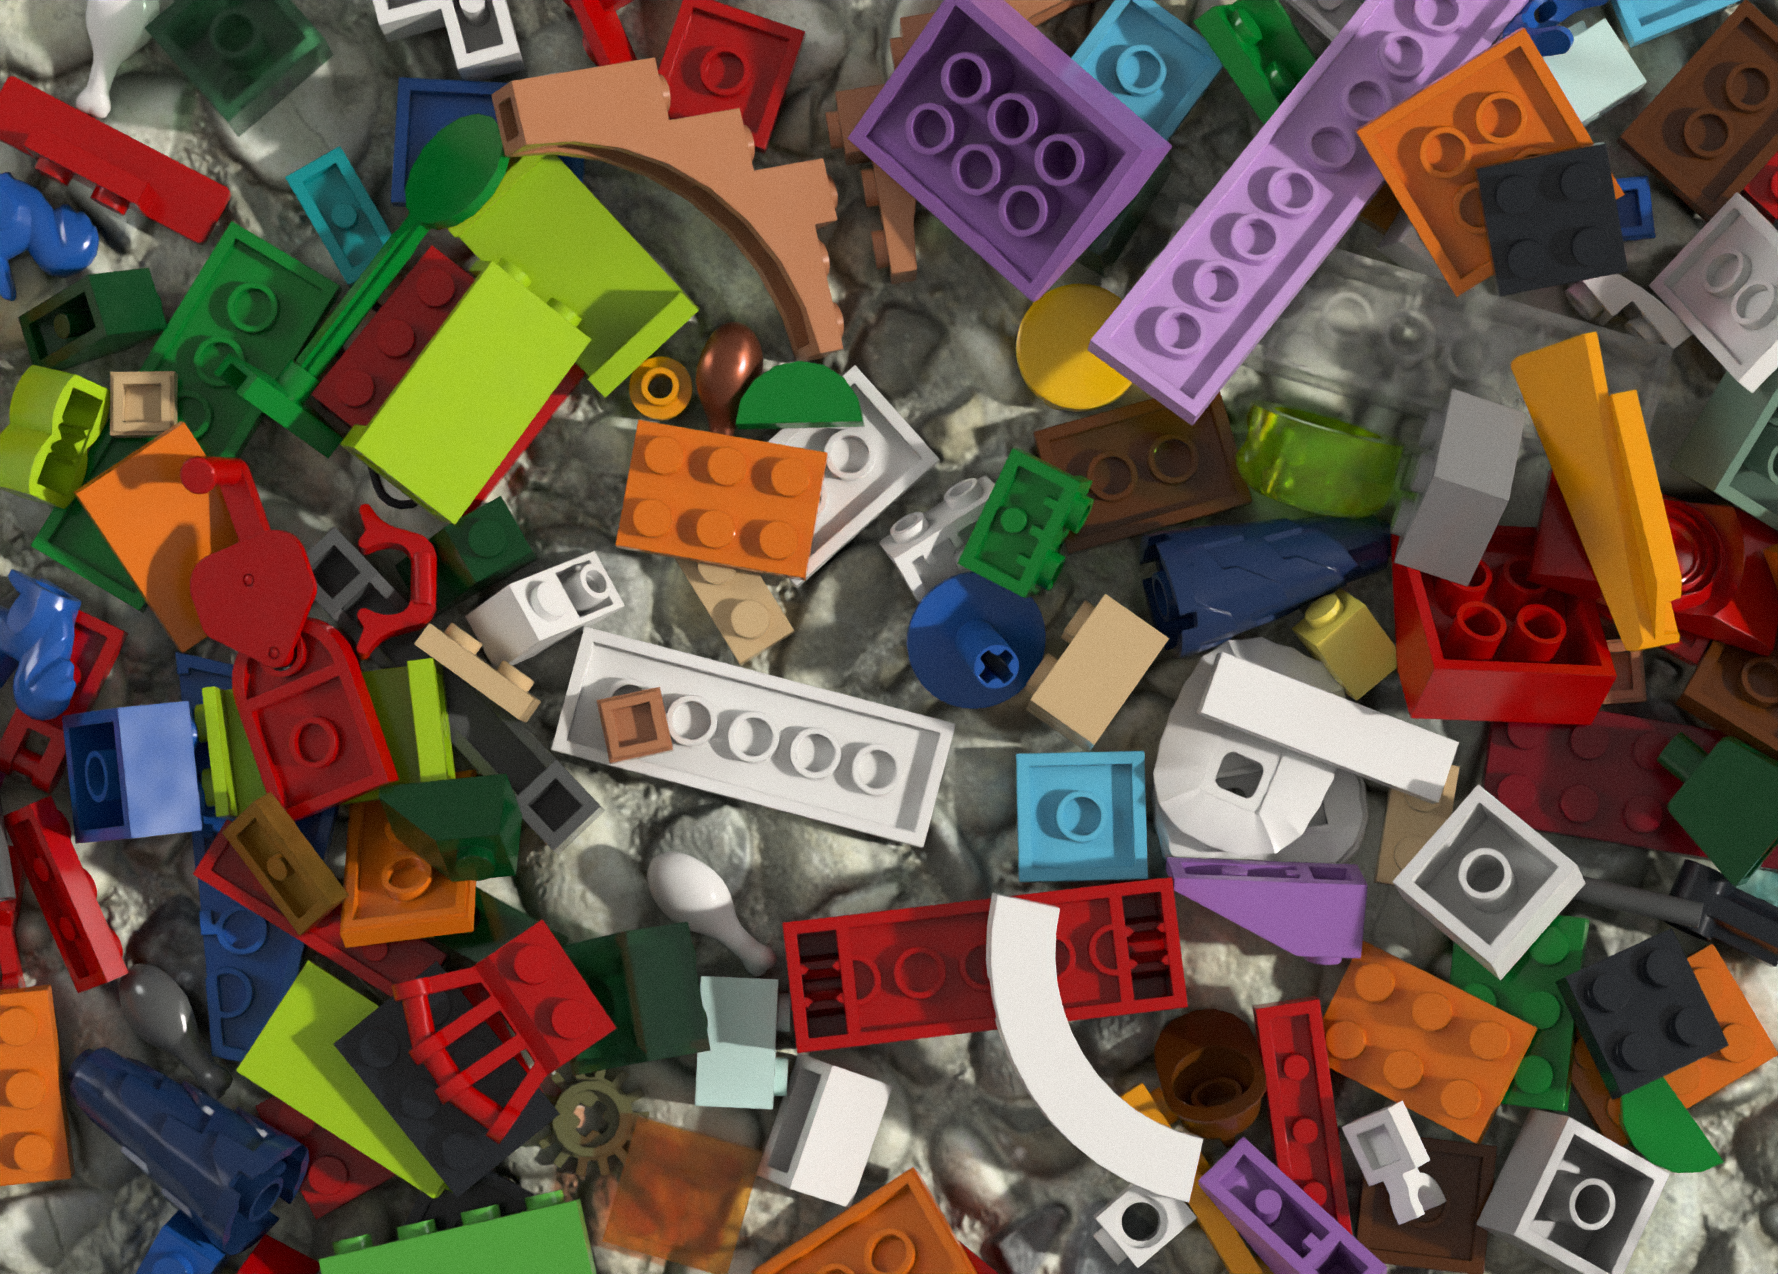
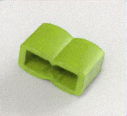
[0,365,110,509]

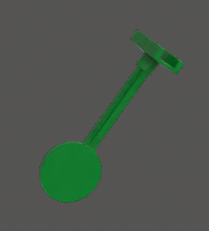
[214,113,510,459]

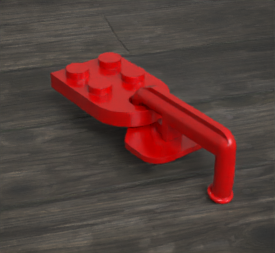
[180,456,399,822]

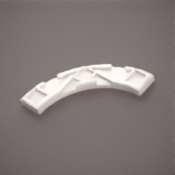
[986,893,1203,1203]

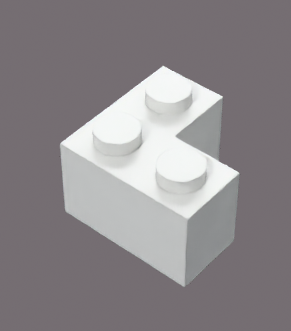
[372,0,525,81]

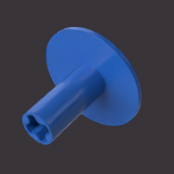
[907,572,1046,709]

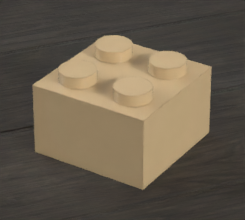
[1024,594,1169,752]

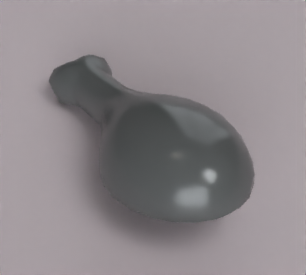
[118,963,233,1100]

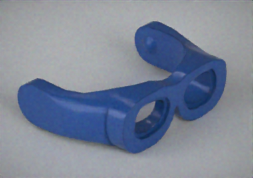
[1502,0,1609,57]

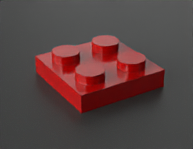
[658,0,806,154]

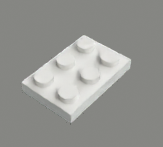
[1649,192,1778,393]
[768,365,940,588]

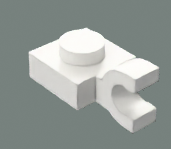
[1341,1101,1446,1225]

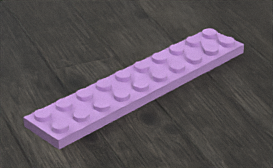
[1087,0,1530,426]

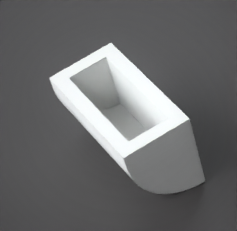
[756,1053,893,1208]

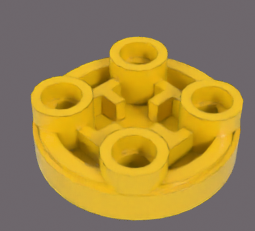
[1016,283,1132,412]

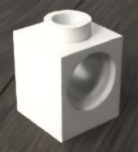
[1093,1183,1197,1268]

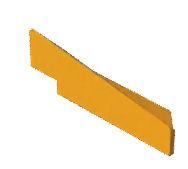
[1511,332,1682,652]

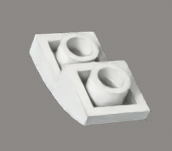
[1565,274,1693,359]

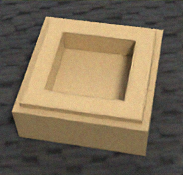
[110,371,178,438]

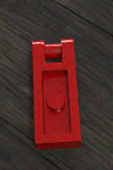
[0,610,129,794]

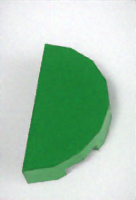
[735,361,865,430]
[1619,1077,1724,1173]

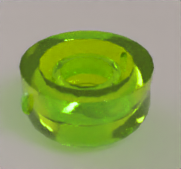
[1236,400,1405,519]

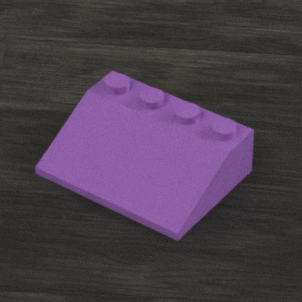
[847,0,1172,302]

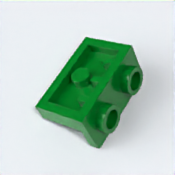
[1193,0,1318,125]
[957,448,1094,598]

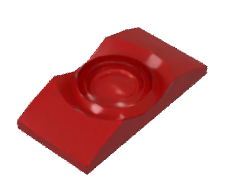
[1526,468,1778,657]

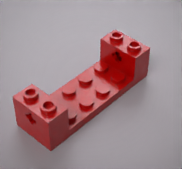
[782,877,1188,1053]

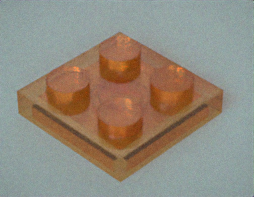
[602,1114,764,1274]

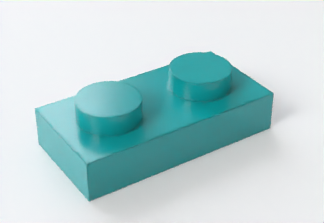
[285,146,392,289]

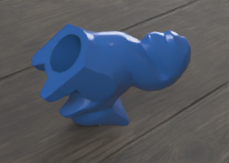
[0,172,99,301]
[0,569,82,721]

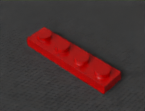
[193,819,449,997]
[1252,996,1353,1235]

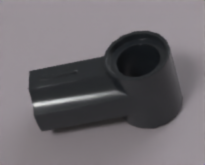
[1661,859,1778,967]

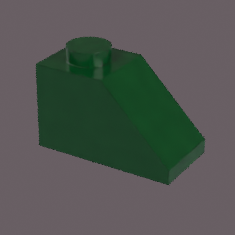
[18,267,167,371]
[395,496,538,618]
[378,773,522,882]

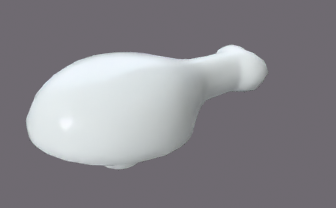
[76,0,160,119]
[647,851,777,977]

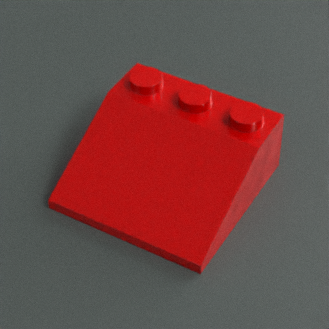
[311,245,587,517]
[1390,525,1617,725]

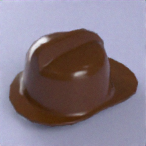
[1154,1009,1266,1149]

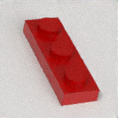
[4,795,128,993]

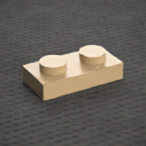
[674,558,795,666]
[414,622,541,722]
[1373,765,1460,886]

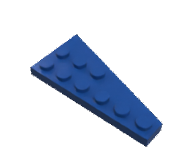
[175,652,340,1062]

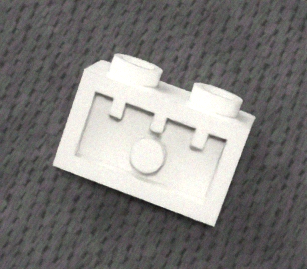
[879,476,995,604]

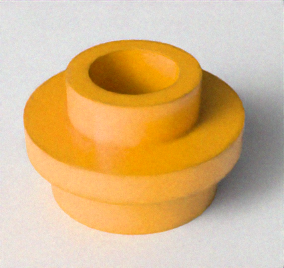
[629,356,693,421]

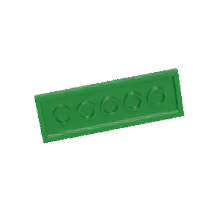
[31,221,343,613]

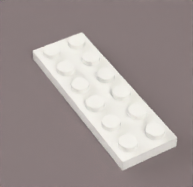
[551,626,956,849]

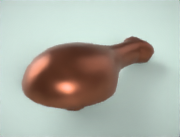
[696,322,764,436]

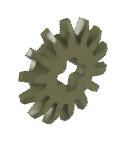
[538,1061,650,1177]

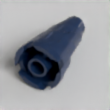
[1139,512,1392,659]
[67,1046,309,1255]

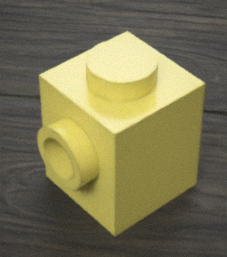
[1291,588,1397,701]

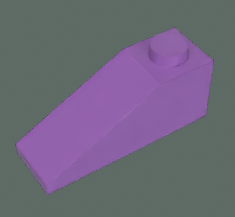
[1166,857,1368,965]
[1198,1137,1388,1274]

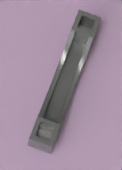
[306,526,605,854]

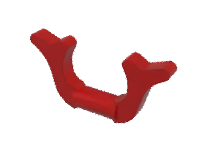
[356,504,437,660]

